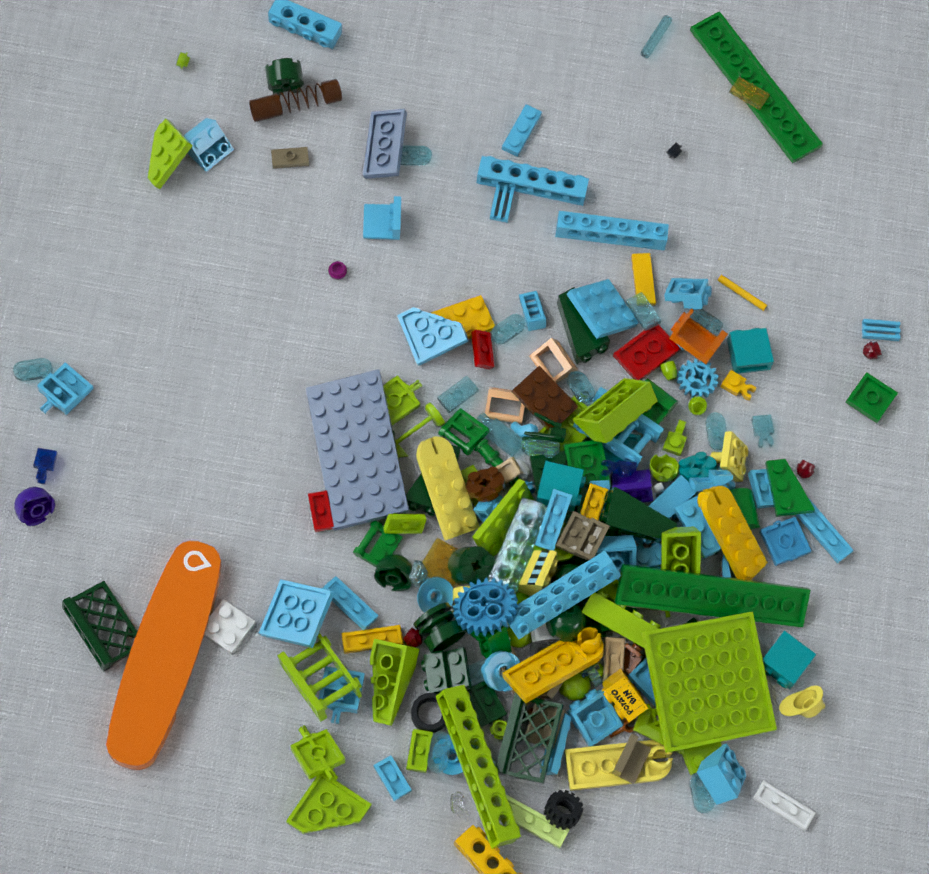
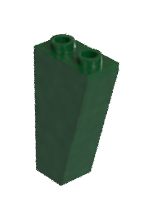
[557,287,610,364]
[406,445,461,517]
[600,487,677,543]

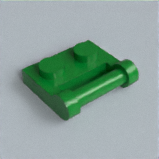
[438,408,489,456]
[353,521,403,567]

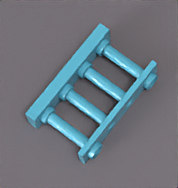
[573,387,664,469]

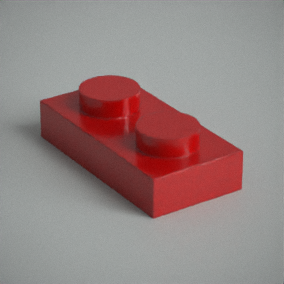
[471,329,494,370]
[308,490,334,532]

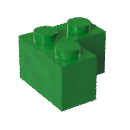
[465,626,512,659]

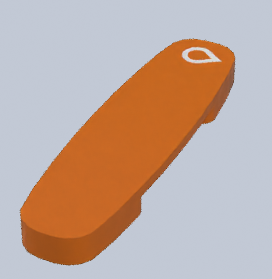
[106,541,222,770]

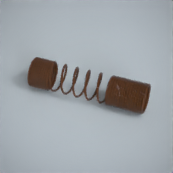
[249,78,342,122]

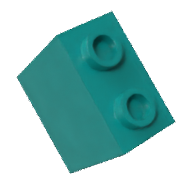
[727,328,774,374]
[536,461,586,512]
[763,630,816,690]

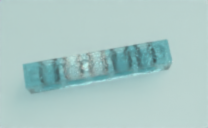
[488,498,547,594]

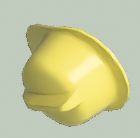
[779,685,825,718]

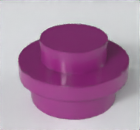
[328,261,347,280]

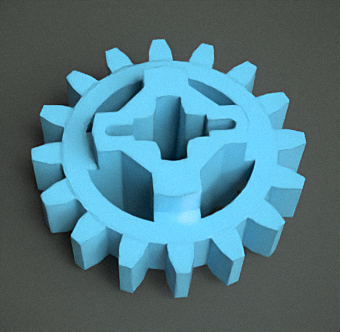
[677,358,719,398]

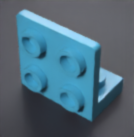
[363,196,401,240]

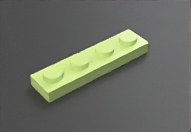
[492,794,570,849]

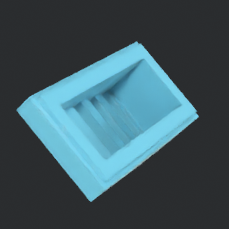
[519,291,546,331]

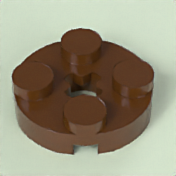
[466,467,506,502]

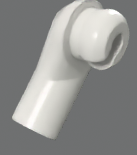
[508,457,530,480]
[642,482,665,506]

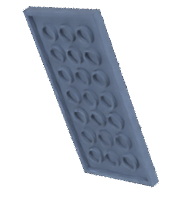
[306,369,410,531]

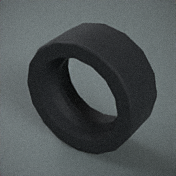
[411,693,446,733]

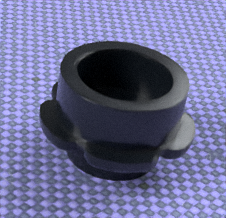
[666,142,682,158]

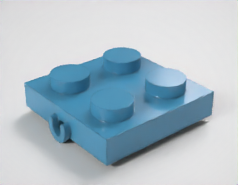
[759,517,811,566]

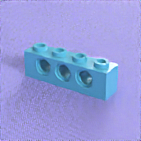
[268,0,342,49]

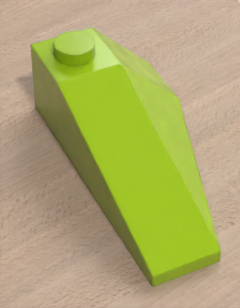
[370,639,419,726]

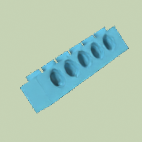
[476,156,589,206]
[555,211,669,251]
[507,551,621,639]

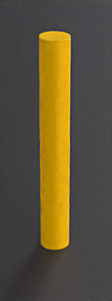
[717,274,768,311]

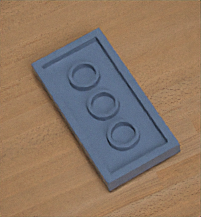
[363,108,407,179]

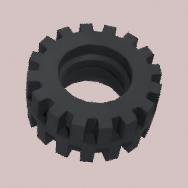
[544,790,583,830]

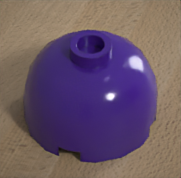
[14,486,55,526]

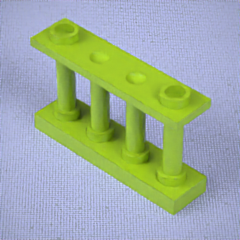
[277,632,362,722]

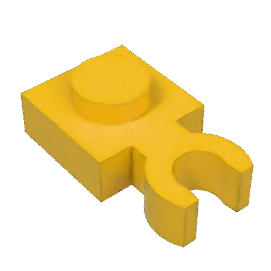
[720,370,757,400]

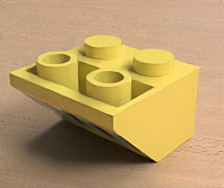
[518,550,559,596]

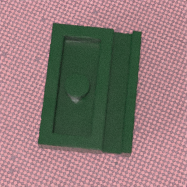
[466,681,507,729]

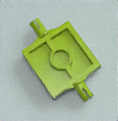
[383,375,422,426]
[290,725,346,782]

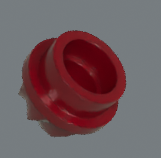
[863,341,882,359]
[797,459,816,478]
[402,627,423,647]

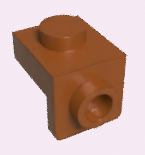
[624,643,646,674]

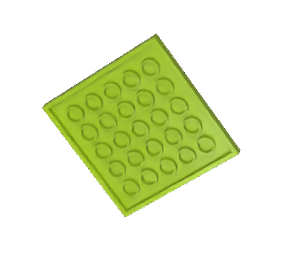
[642,612,777,753]

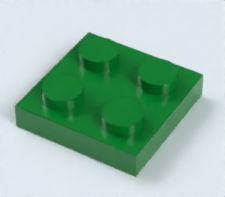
[845,372,898,423]

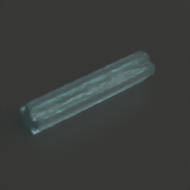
[640,15,672,59]

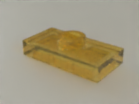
[729,77,770,110]

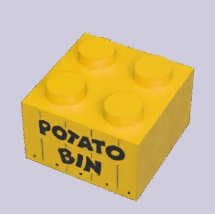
[602,668,648,722]

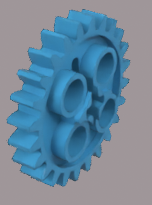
[453,578,518,636]

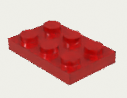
[613,322,680,380]

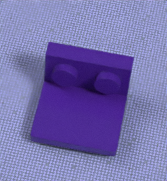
[612,469,653,502]

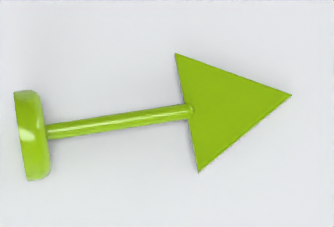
[396,402,445,458]

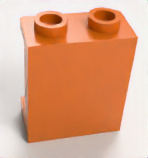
[669,309,728,364]

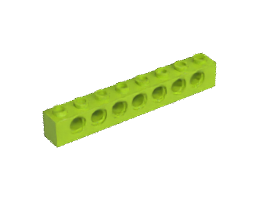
[436,685,521,849]

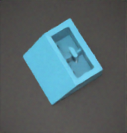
[184,118,234,171]
[697,743,746,805]

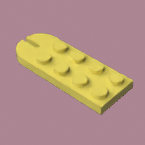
[416,436,480,540]
[564,740,673,791]

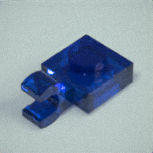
[33,448,58,484]
[601,460,637,477]

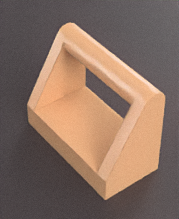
[529,338,578,383]
[484,387,525,424]

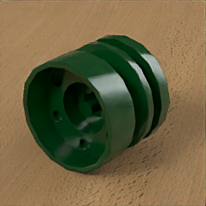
[413,602,466,653]

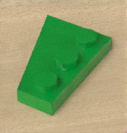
[765,459,815,517]

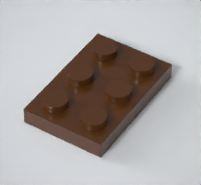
[511,365,578,431]

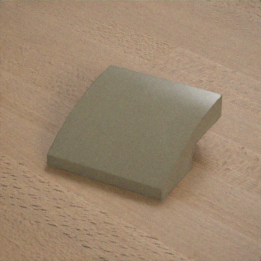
[556,511,610,560]

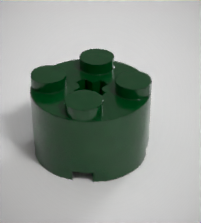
[265,58,304,95]
[448,546,495,586]

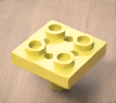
[710,431,748,482]

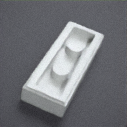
[752,780,816,831]

